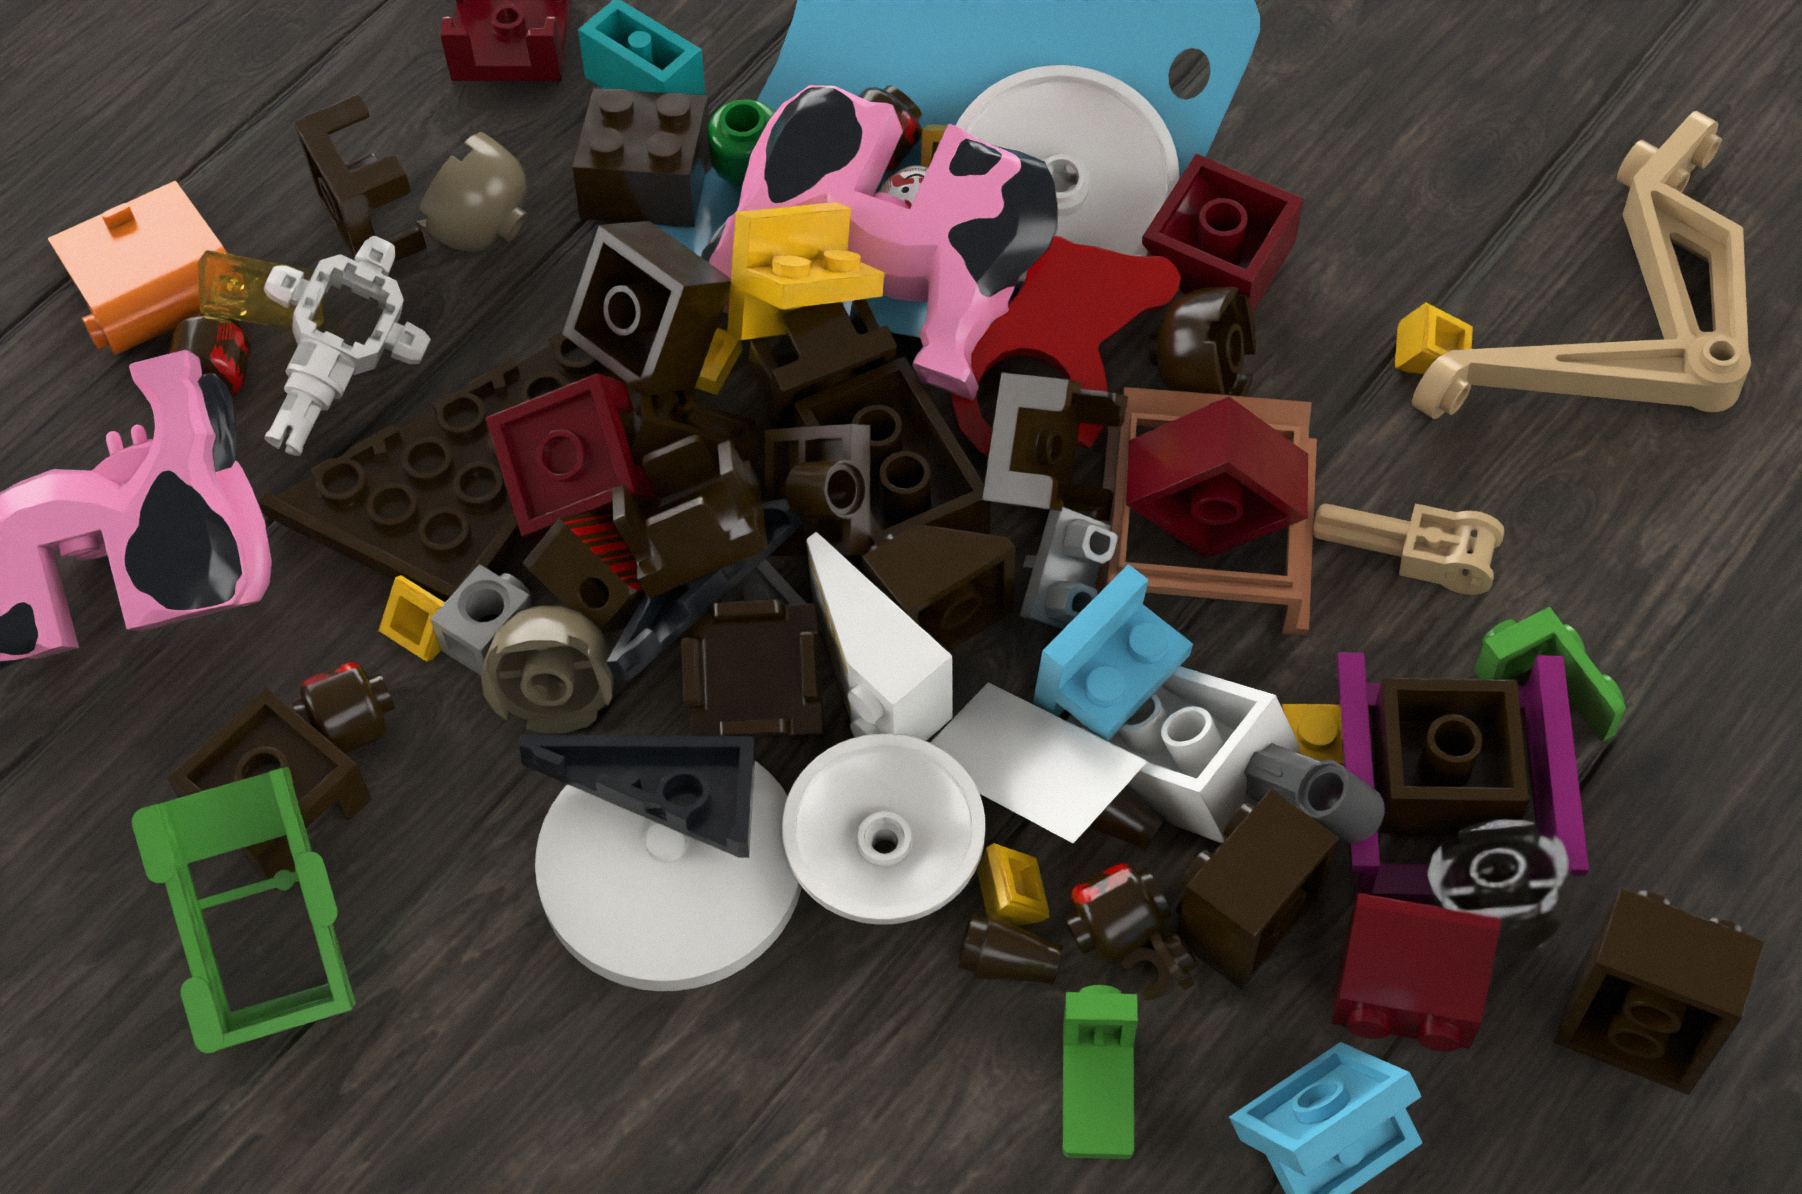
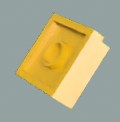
[727,202,885,340]

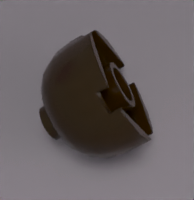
[1149,287,1256,397]

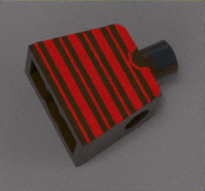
[523,508,645,634]

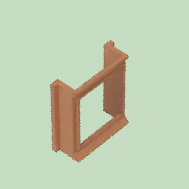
[1094,387,1317,636]

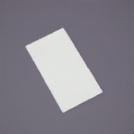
[930,682,1148,843]

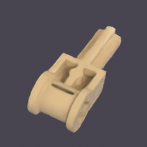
[1313,504,1504,595]

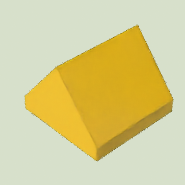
[378,575,445,662]
[977,843,1050,926]

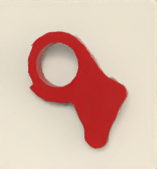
[952,236,1181,460]

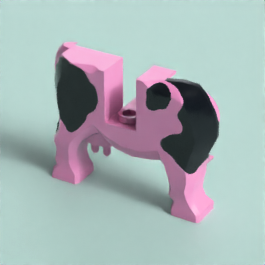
[701,85,1058,401]
[0,350,272,670]

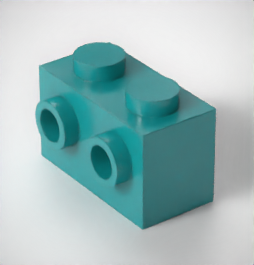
[578,0,706,96]

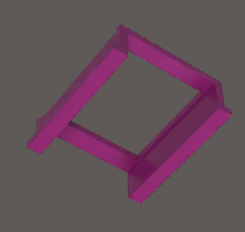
[1336,652,1589,907]

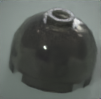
[1427,819,1573,956]

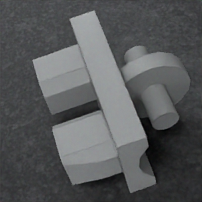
[1020,507,1118,631]

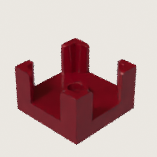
[440,0,571,82]
[486,373,659,540]

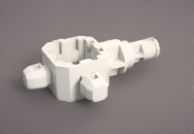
[264,236,431,456]

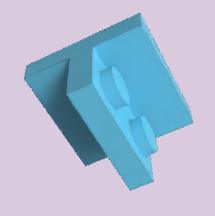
[1033,564,1193,741]
[1229,1042,1423,1194]

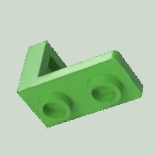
[1474,607,1626,741]
[1062,985,1138,1159]

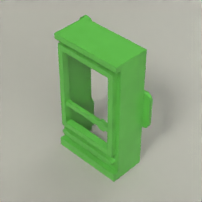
[132,767,356,1053]

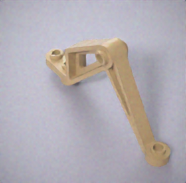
[1412,111,1751,419]

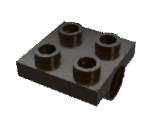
[765,424,871,556]

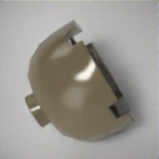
[416,132,528,252]
[481,606,614,733]

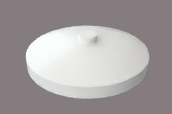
[956,65,1180,289]
[535,761,802,991]

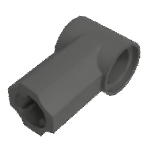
[1244,743,1385,844]

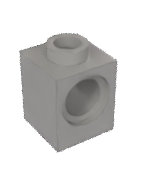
[430,564,533,676]

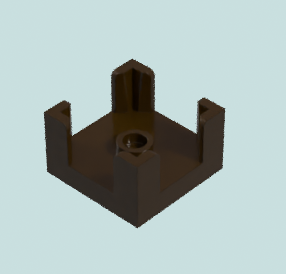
[293,94,427,263]
[982,373,1128,521]
[167,688,372,891]

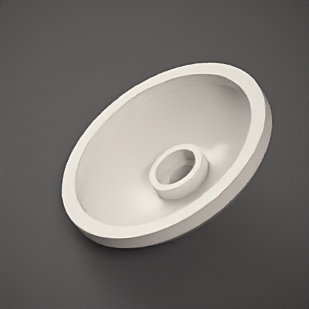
[782,733,985,924]

